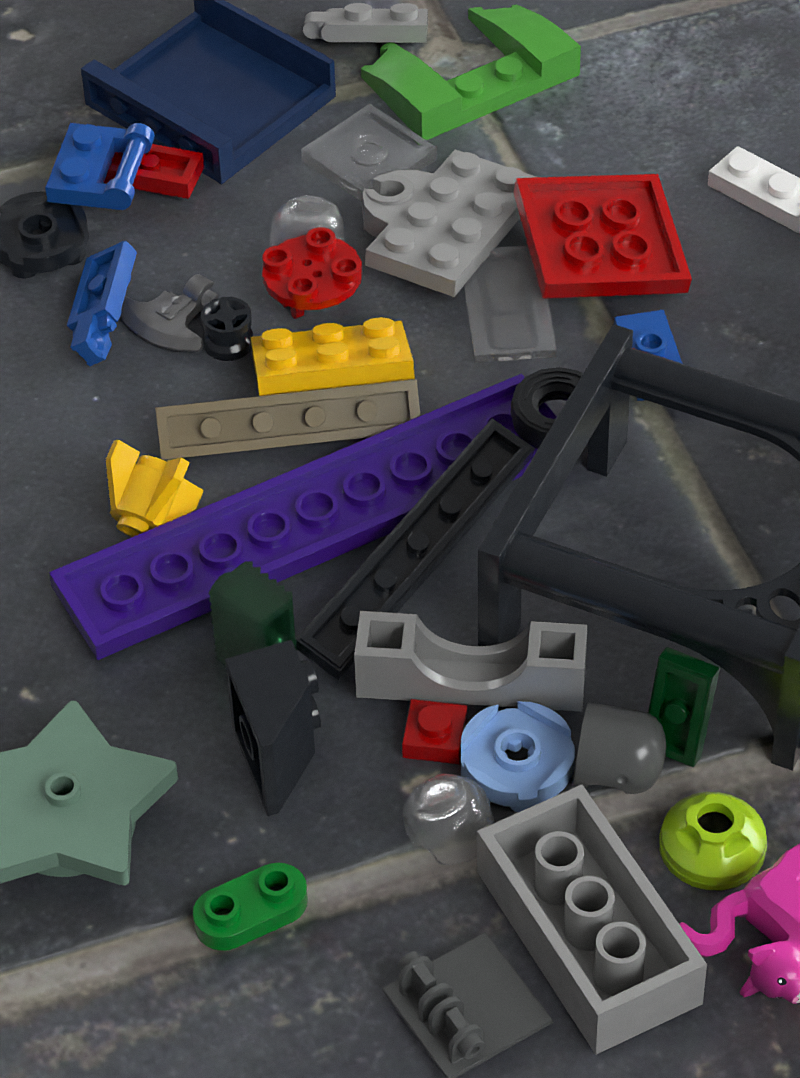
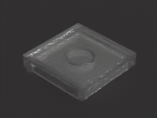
[301,104,437,202]

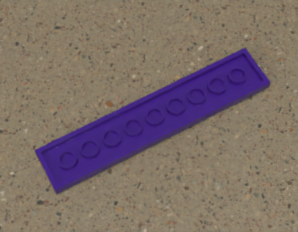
[49,373,557,660]

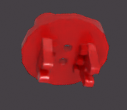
[262,227,362,319]

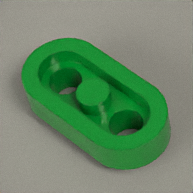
[193,863,308,951]

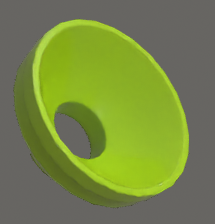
[659,792,767,890]

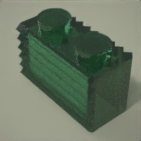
[208,561,297,666]

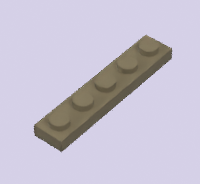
[155,379,421,460]

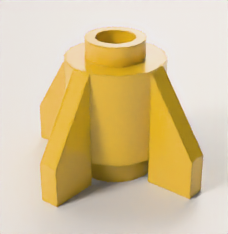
[106,440,204,537]

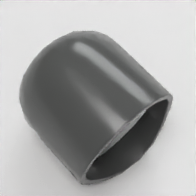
[570,703,666,794]

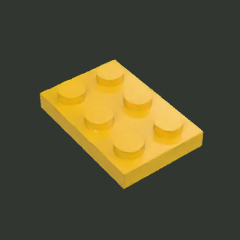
[251,317,415,396]

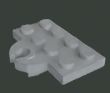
[362,149,536,297]

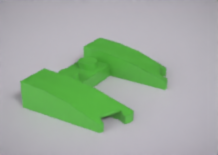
[361,4,581,142]

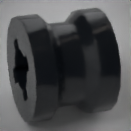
[201,297,253,361]

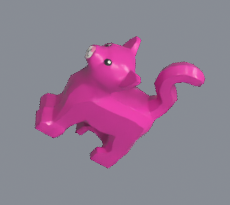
[679,843,800,1004]

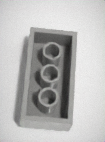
[477,785,707,1055]

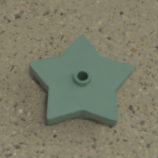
[0,701,178,886]

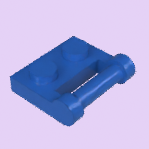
[45,123,155,210]

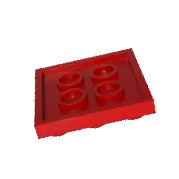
[513,174,692,299]

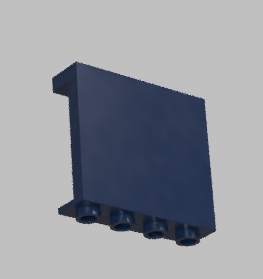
[81,0,336,184]

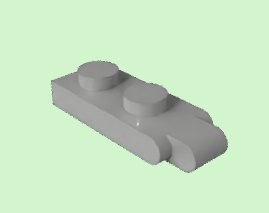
[303,3,428,43]

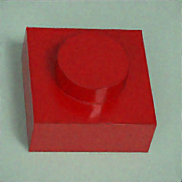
[402,699,467,764]

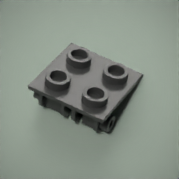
[382,932,553,1078]

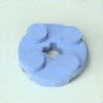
[461,701,575,812]

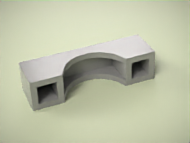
[354,611,587,712]

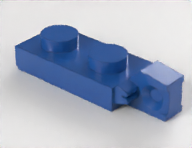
[67,241,137,366]

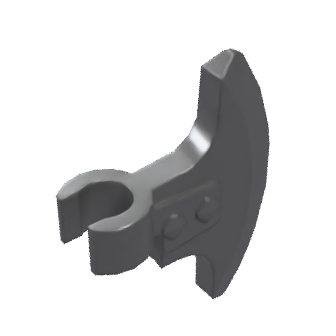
[120,274,218,352]

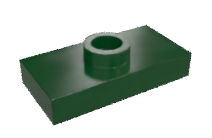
[648,647,720,768]

